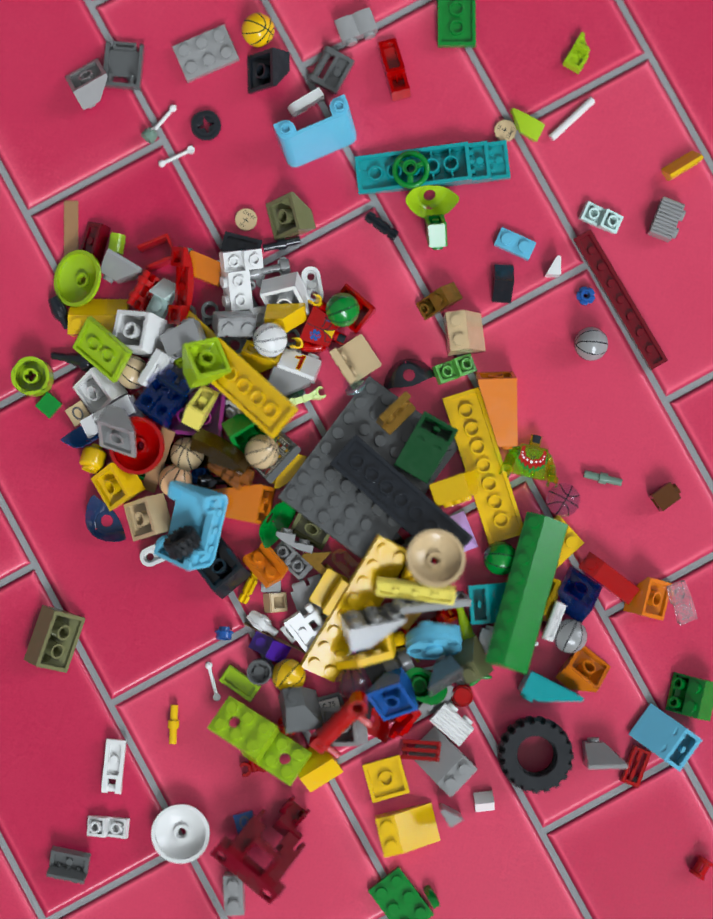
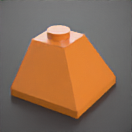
[623,577,672,621]
[555,646,611,692]

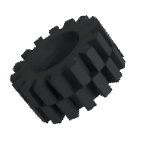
[163,525,201,560]

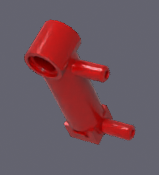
[309,691,373,759]

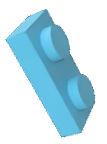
[494,227,537,261]

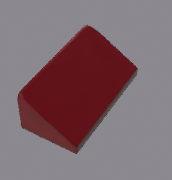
[80,221,111,264]

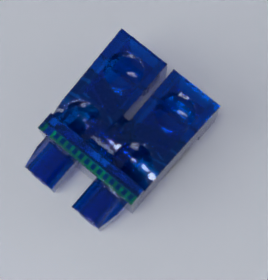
[134,369,190,429]

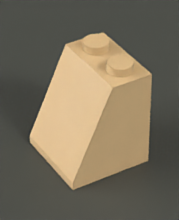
[443,310,486,356]

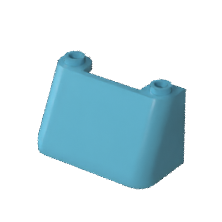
[273,94,357,168]
[154,480,228,571]

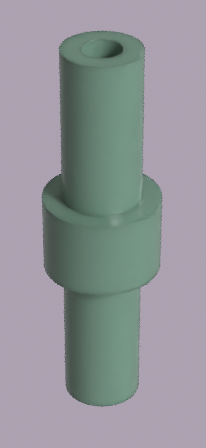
[583,470,623,486]

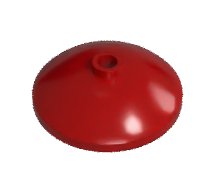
[109,416,165,475]

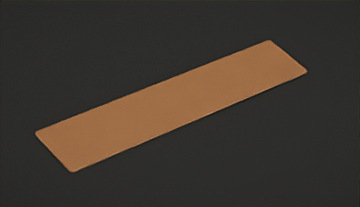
[64,201,78,256]
[143,427,175,493]

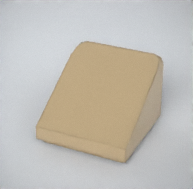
[263,592,288,613]

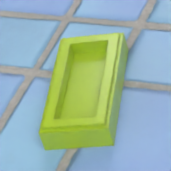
[219,664,261,702]

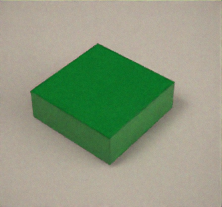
[35,392,63,419]

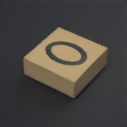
[65,400,91,427]

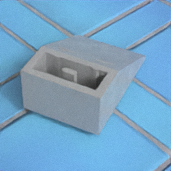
[340,603,407,652]

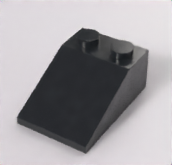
[197,536,252,599]

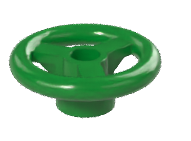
[392,151,430,189]

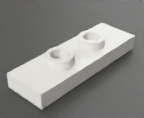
[80,394,138,438]

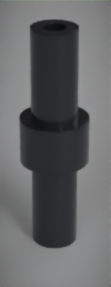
[263,236,301,252]

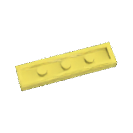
[376,577,456,605]

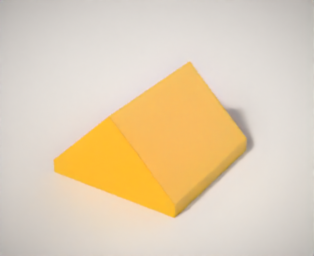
[298,747,344,792]

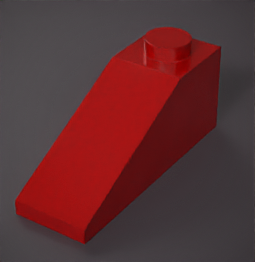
[578,552,640,605]

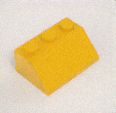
[67,299,129,337]

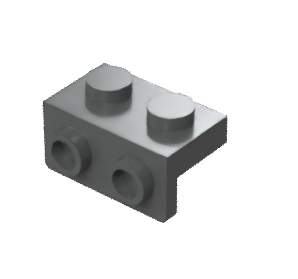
[46,846,91,884]

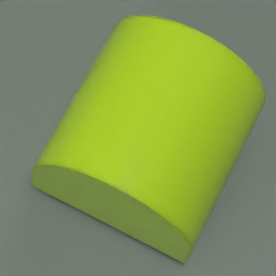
[108,232,126,256]

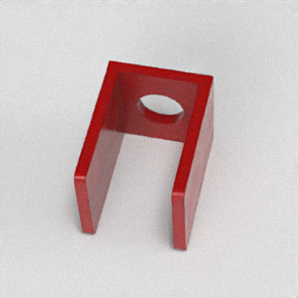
[137,233,174,272]

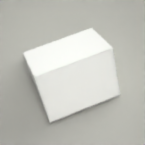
[473,790,495,812]

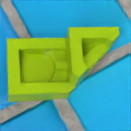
[563,32,590,75]
[510,108,545,142]

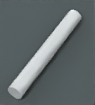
[549,97,595,141]

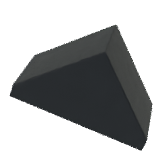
[492,264,514,304]

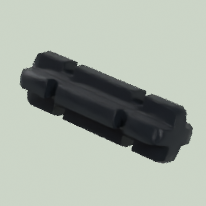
[365,212,399,240]

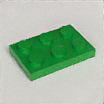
[437,0,476,48]
[368,866,434,919]

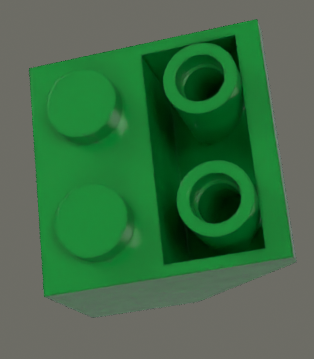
[665,672,713,721]

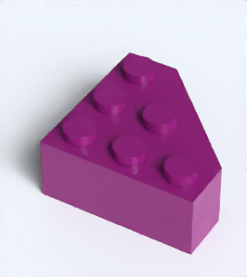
[164,383,227,438]

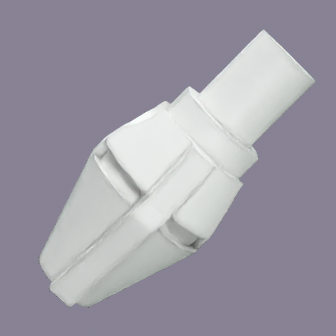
[246,610,279,637]

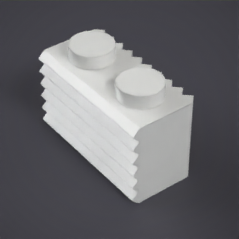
[429,702,474,746]

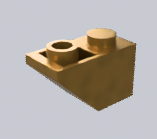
[416,282,463,320]

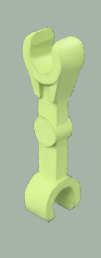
[288,386,326,406]

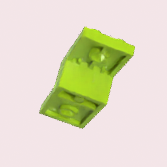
[207,695,312,787]

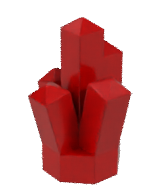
[389,710,422,739]

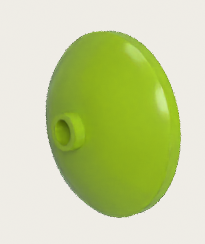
[54,250,101,307]

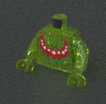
[499,434,559,488]

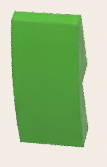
[432,353,477,385]

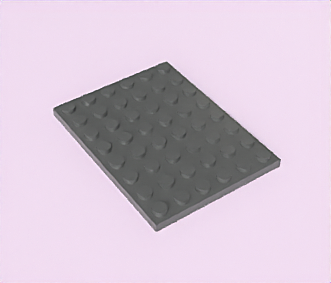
[278,376,458,559]

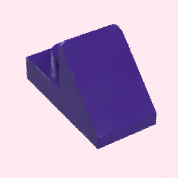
[249,631,291,663]

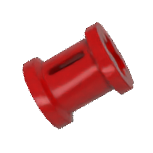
[689,855,713,881]

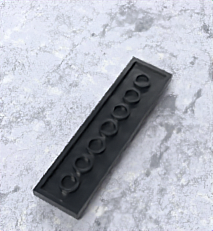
[330,435,473,549]

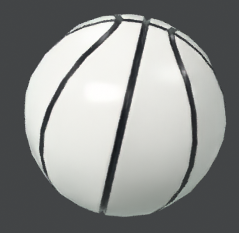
[253,323,287,357]

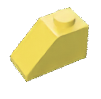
[181,385,219,431]

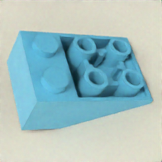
[628,703,702,771]

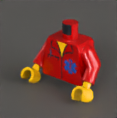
[290,293,347,353]

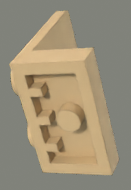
[329,334,382,386]

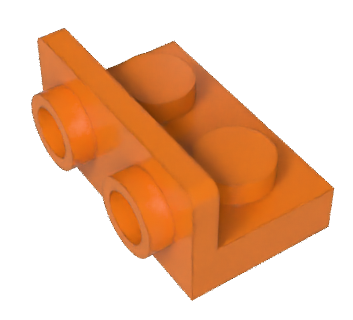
[242,543,289,588]

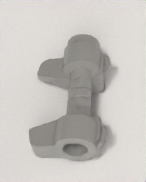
[249,257,291,288]

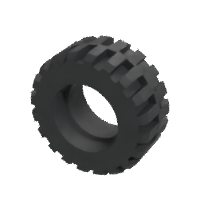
[497,716,574,793]

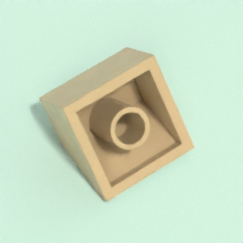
[123,493,171,541]

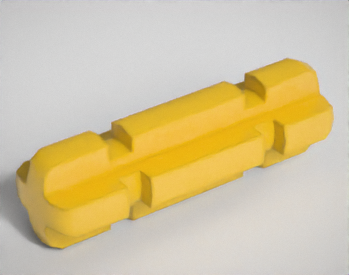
[238,571,258,604]

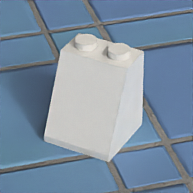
[113,310,174,359]

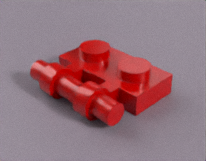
[126,269,161,312]

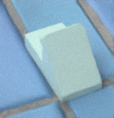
[146,278,176,319]

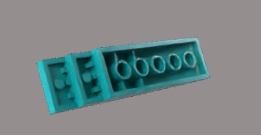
[355,140,511,195]

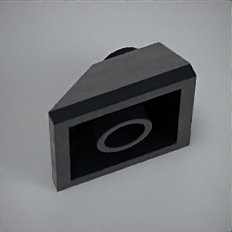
[247,47,290,94]

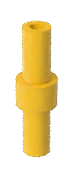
[168,704,179,744]

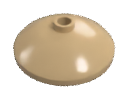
[406,529,465,588]

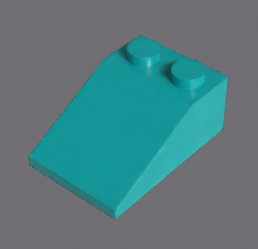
[517,669,584,702]

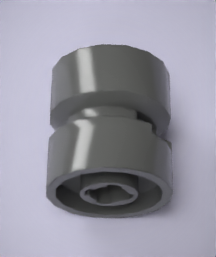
[382,646,415,672]
[246,658,273,685]

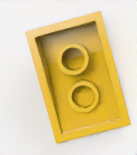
[375,802,440,858]

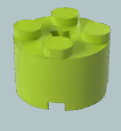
[11,356,54,397]

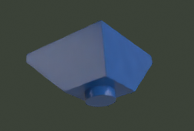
[365,667,418,721]

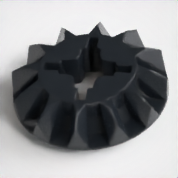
[191,110,221,141]

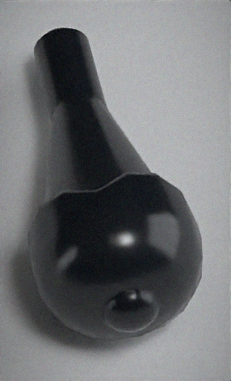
[50,352,94,372]

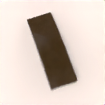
[191,428,250,474]

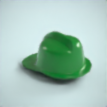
[406,667,448,705]

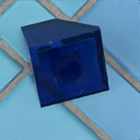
[557,566,602,623]

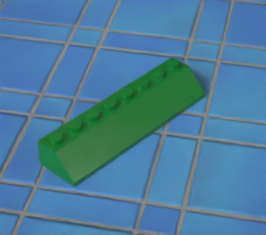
[485,512,568,675]

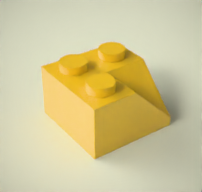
[429,469,479,508]

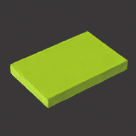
[72,316,133,383]

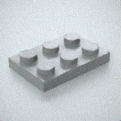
[172,25,240,83]

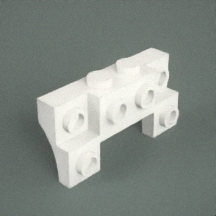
[219,248,266,327]

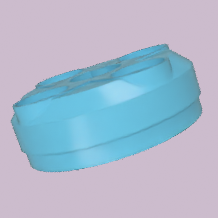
[405,621,462,660]

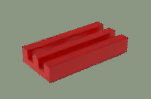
[401,739,441,762]
[620,744,652,788]

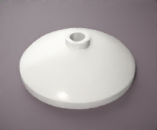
[151,804,210,864]

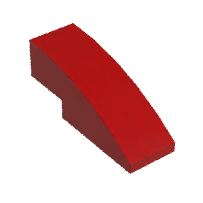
[377,38,411,101]

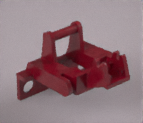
[210,795,311,905]

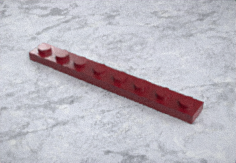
[573,229,668,371]

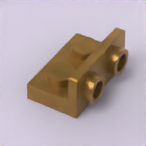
[376,391,416,435]

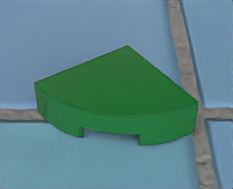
[423,885,440,909]

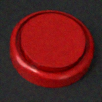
[451,685,473,707]

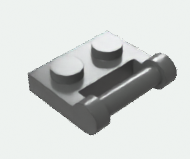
[307,46,355,95]

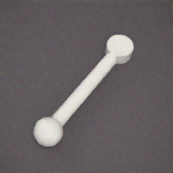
[158,146,195,167]
[205,662,221,701]

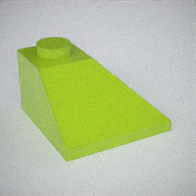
[182,337,232,389]

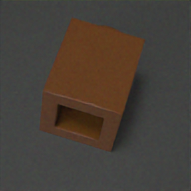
[648,482,682,512]

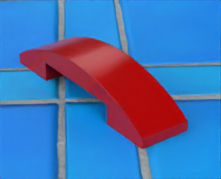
[167,246,194,325]

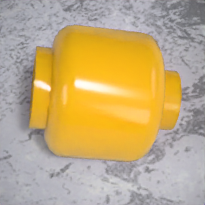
[79,444,107,474]

